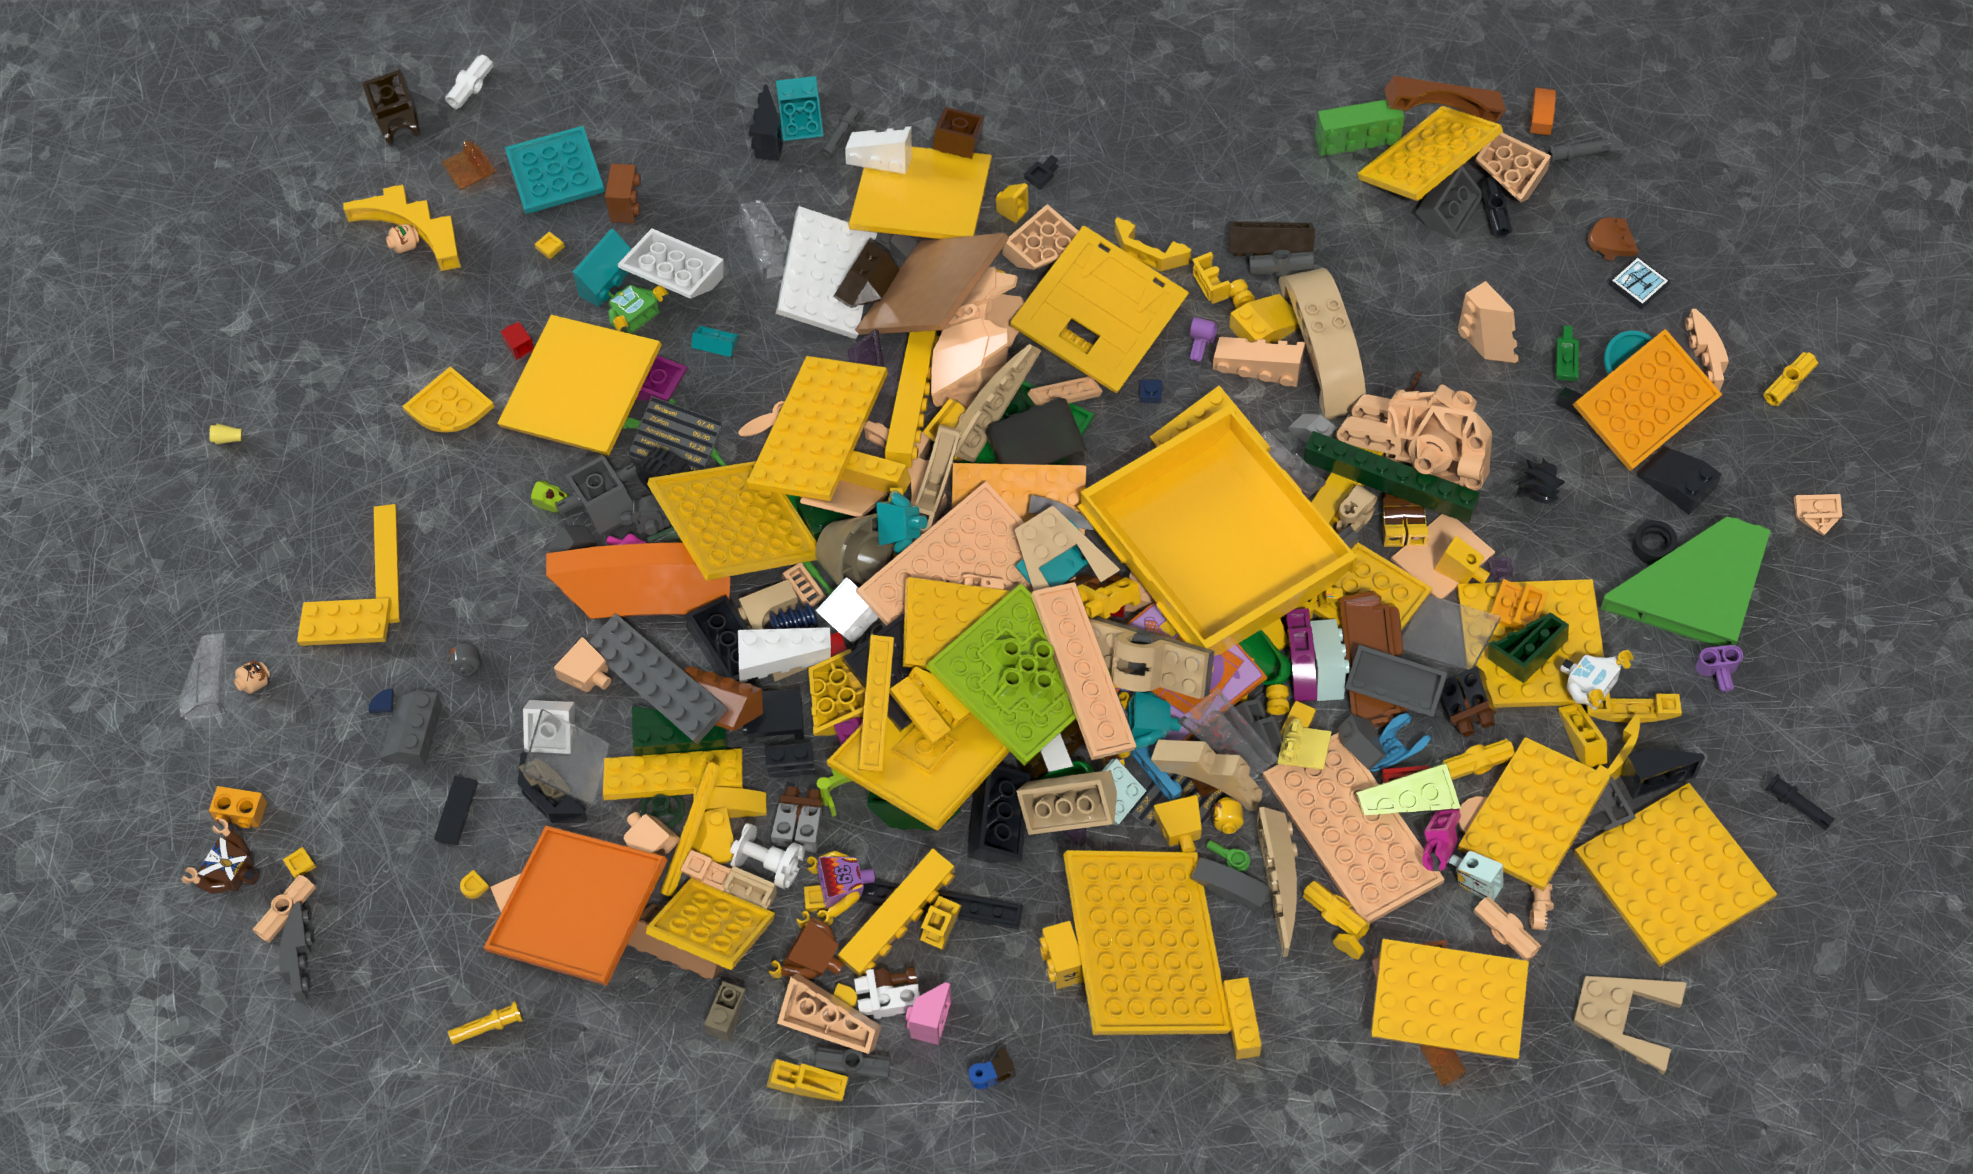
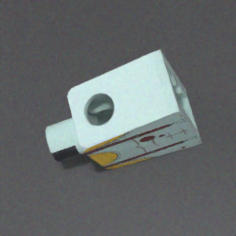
[1448,851,1503,901]

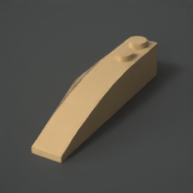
[955,344,1042,463]
[1256,807,1298,957]

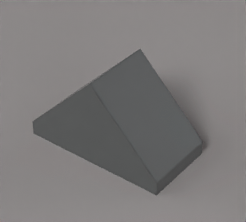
[548,526,597,553]

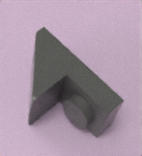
[875,233,918,261]

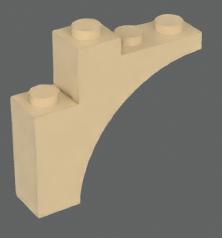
[914,425,962,532]
[1151,740,1263,811]

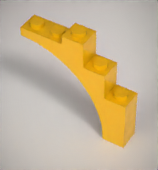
[343,185,461,271]

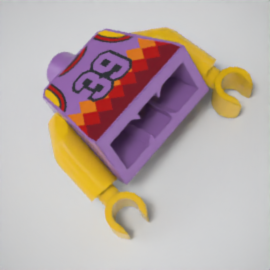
[807,851,875,926]

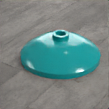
[1604,331,1653,375]

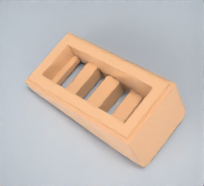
[781,563,826,608]

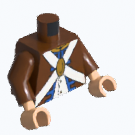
[181,819,259,894]

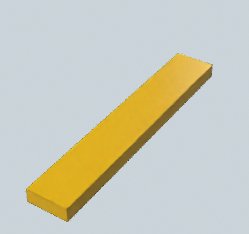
[374,504,400,623]
[858,635,894,773]

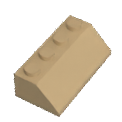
[1016,770,1117,835]

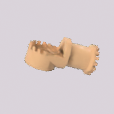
[1530,883,1554,930]

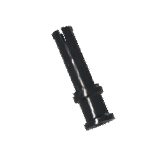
[1765,774,1835,831]

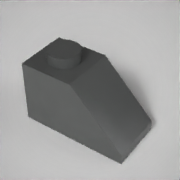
[1337,714,1386,770]

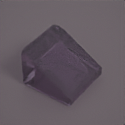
[1488,557,1513,579]

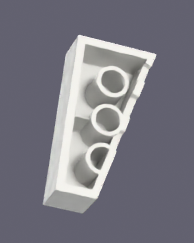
[738,628,831,683]

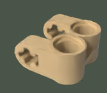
[1336,485,1377,533]

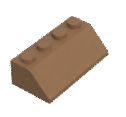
[628,903,723,979]

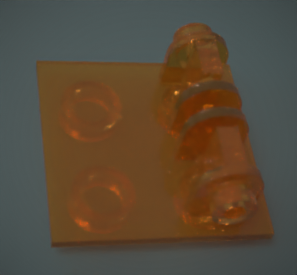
[441,140,496,191]

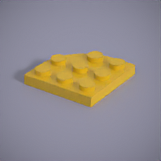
[402,366,494,432]

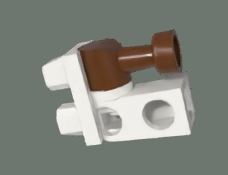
[854,966,920,1020]

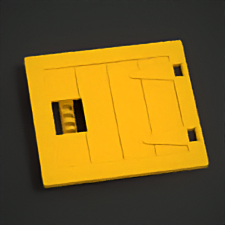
[1010,226,1189,393]

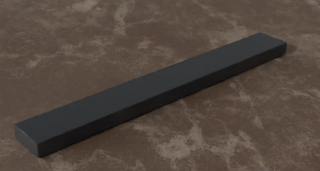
[857,880,1023,930]

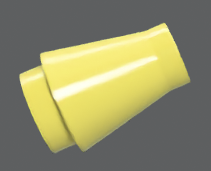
[210,423,243,445]

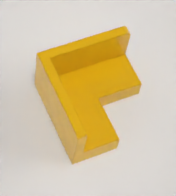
[923,398,967,461]

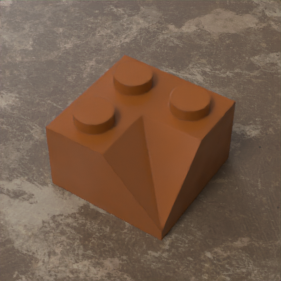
[605,164,641,223]

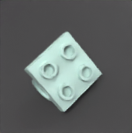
[1102,758,1146,825]

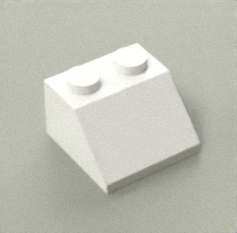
[816,577,878,644]
[523,700,575,754]

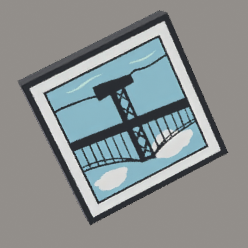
[1609,256,1670,310]

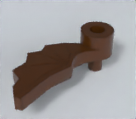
[1405,371,1423,392]

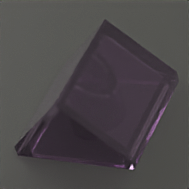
[847,329,886,383]

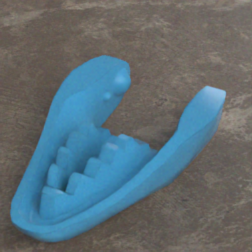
[1368,713,1431,772]

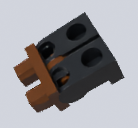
[1441,666,1497,737]

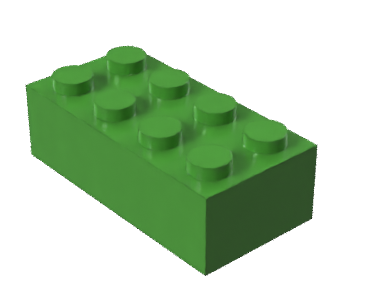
[1315,100,1404,156]

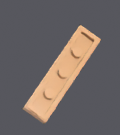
[1027,376,1103,410]

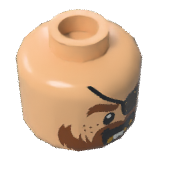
[234,660,270,694]

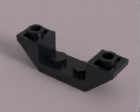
[518,751,588,823]

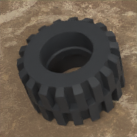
[636,447,692,493]

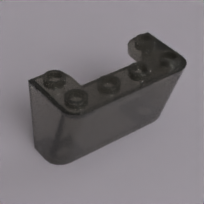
[985,397,1089,465]

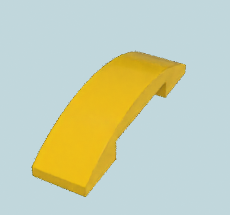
[1587,693,1682,723]
[1596,713,1640,781]

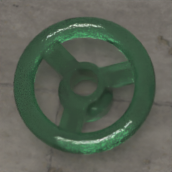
[639,794,685,829]

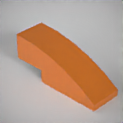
[1530,87,1556,135]

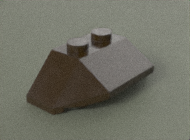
[833,237,900,308]

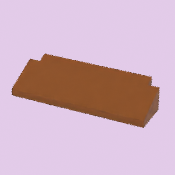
[1339,590,1408,728]

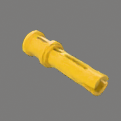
[448,1001,523,1045]

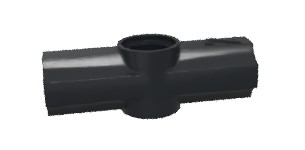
[1480,177,1512,238]

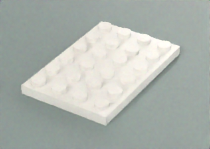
[776,206,877,339]

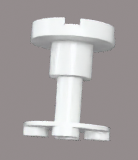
[730,823,805,889]

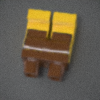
[1381,493,1429,547]

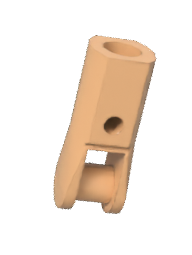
[962,574,1004,590]

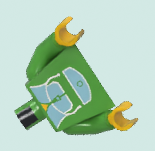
[608,285,669,334]

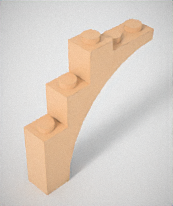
[864,421,947,542]

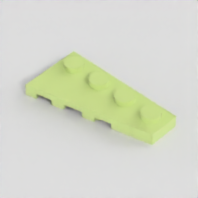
[1356,763,1461,815]

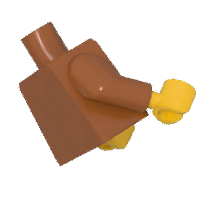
[768,911,844,979]

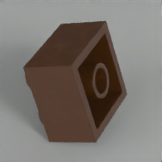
[933,107,985,159]

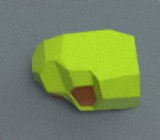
[531,480,569,512]

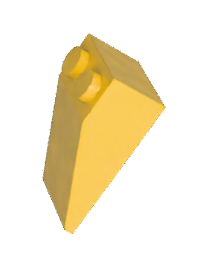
[1229,294,1300,344]

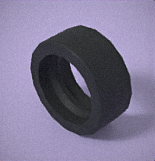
[1632,520,1677,564]

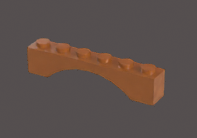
[1384,76,1506,123]

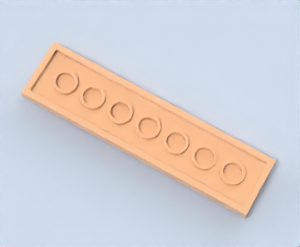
[1031,582,1137,760]

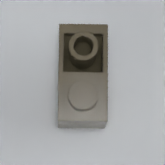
[704,981,746,1042]

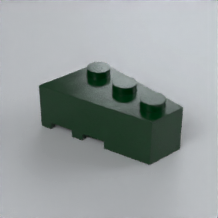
[1488,612,1569,683]

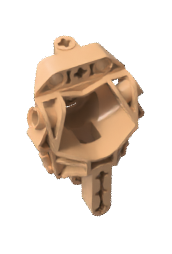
[1337,384,1492,490]

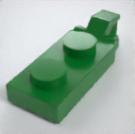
[1556,326,1579,381]

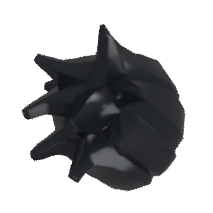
[1514,457,1565,504]

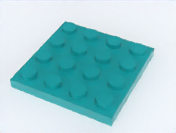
[505,126,605,214]

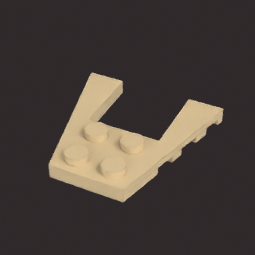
[1014,505,1121,591]
[1573,976,1686,1074]

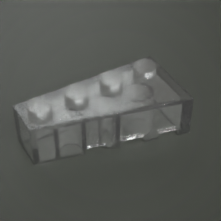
[740,199,790,283]
[1177,688,1278,779]

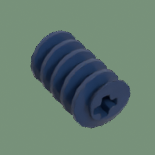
[769,602,819,629]

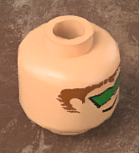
[386,224,419,254]

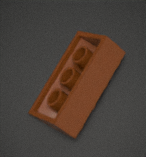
[684,667,763,731]

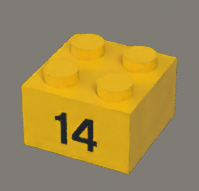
[1039,921,1084,989]

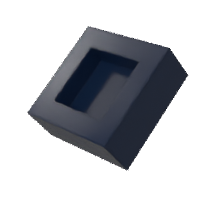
[1140,380,1162,403]

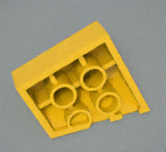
[809,649,866,736]

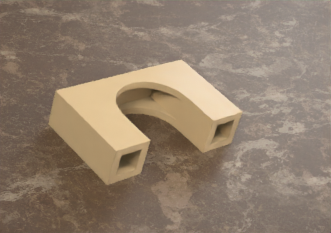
[737,579,814,682]

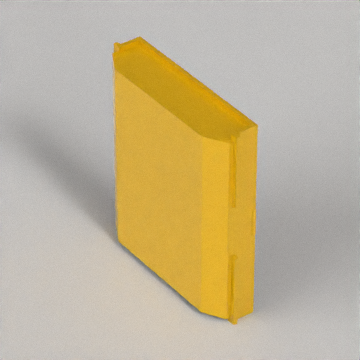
[1077,406,1359,656]

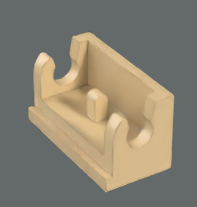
[723,866,777,910]

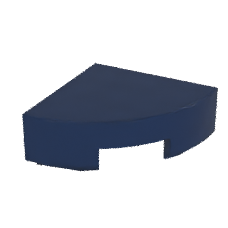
[368,688,394,713]

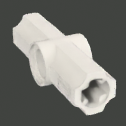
[445,54,494,109]

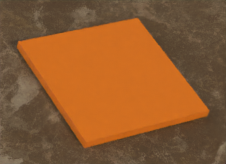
[484,826,668,986]

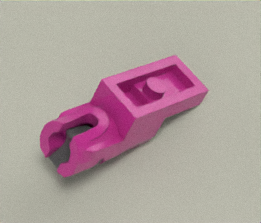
[1422,809,1461,871]

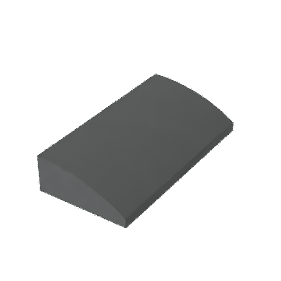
[1345,645,1448,717]

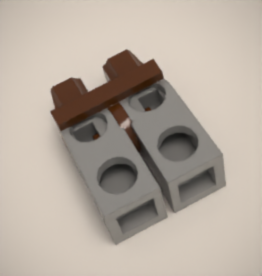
[771,786,823,852]

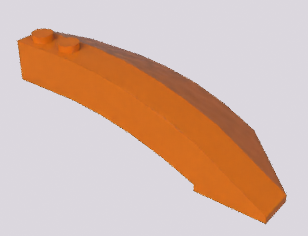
[546,543,730,620]

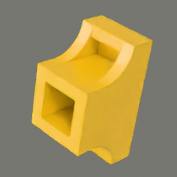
[920,896,962,950]

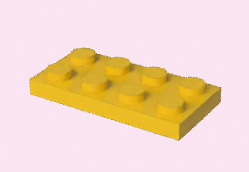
[297,598,392,646]

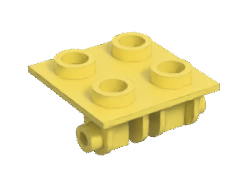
[1277,719,1332,770]

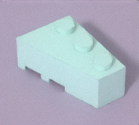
[1310,619,1349,701]

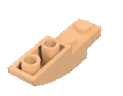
[1685,309,1729,391]

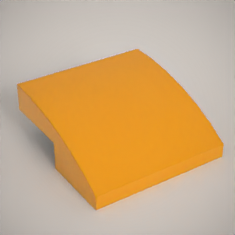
[1487,579,1548,630]

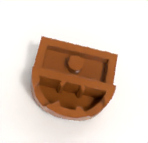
[1588,217,1639,261]

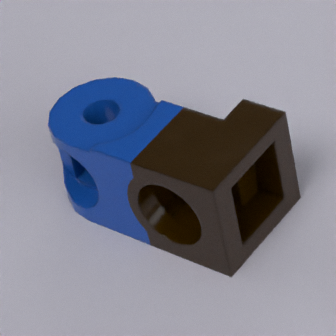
[968,1048,1016,1090]

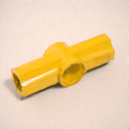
[1763,352,1818,406]
[1442,739,1515,780]
[1303,881,1370,940]

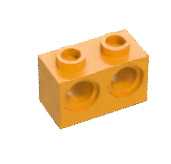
[209,786,267,828]

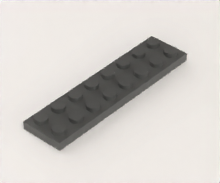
[588,613,728,744]

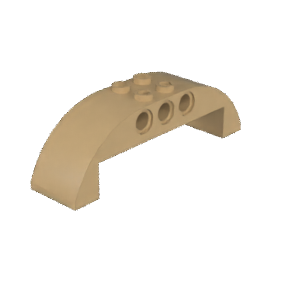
[1278,268,1366,420]

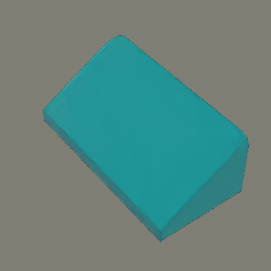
[691,325,739,357]

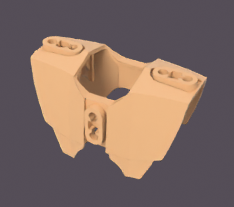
[931,267,1024,409]

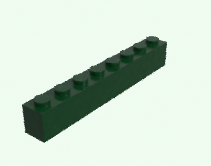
[1303,431,1480,524]

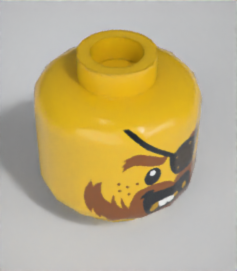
[1212,797,1244,834]

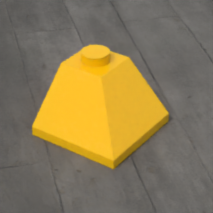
[683,807,734,864]

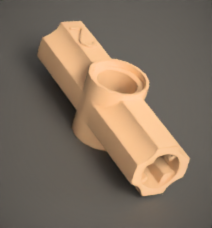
[252,875,316,943]
[1474,896,1541,961]

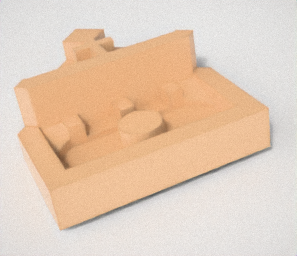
[1794,494,1842,536]

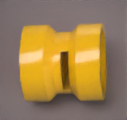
[1229,279,1255,309]
[1266,684,1290,715]

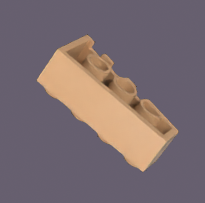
[1213,337,1305,387]
[777,973,882,1054]

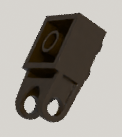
[362,69,420,146]

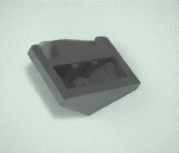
[1586,777,1636,831]

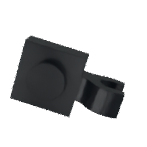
[1024,155,1059,189]

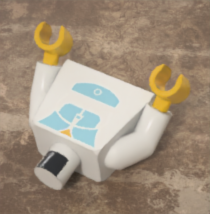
[1560,650,1634,710]

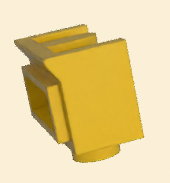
[1192,252,1230,304]

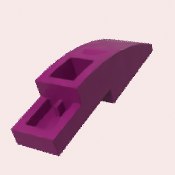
[1286,608,1317,702]

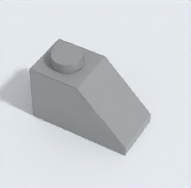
[1288,414,1337,444]

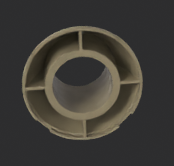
[816,514,895,588]

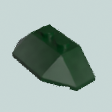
[867,791,962,831]

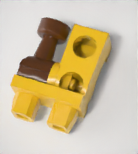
[1077,574,1141,619]

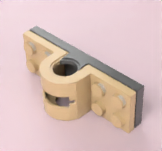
[1089,616,1214,699]

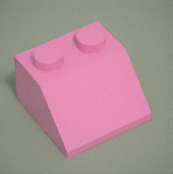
[906,982,952,1045]

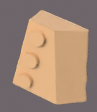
[1475,133,1551,202]
[1002,204,1079,270]
[1458,281,1518,363]

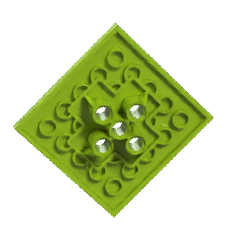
[926,584,1114,766]

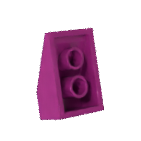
[636,355,688,402]

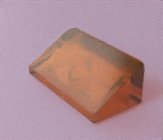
[1419,1045,1466,1087]

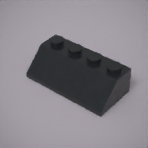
[686,596,758,685]
[968,765,1030,863]

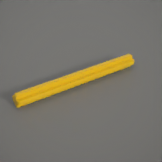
[661,762,721,897]

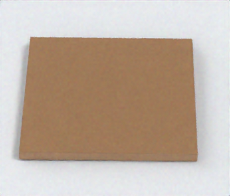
[855,233,1009,335]

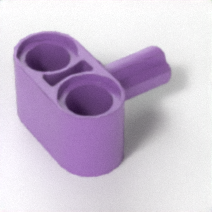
[1190,317,1217,362]
[1695,645,1743,693]

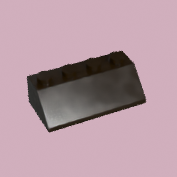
[1228,221,1315,256]

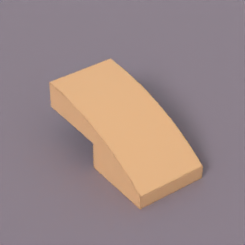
[680,850,731,891]

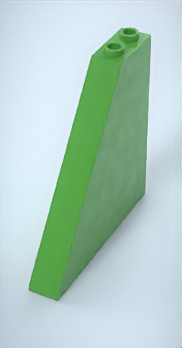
[1600,516,1771,647]

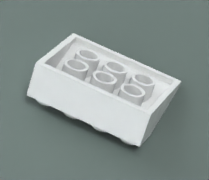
[618,228,724,299]

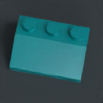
[573,228,632,307]

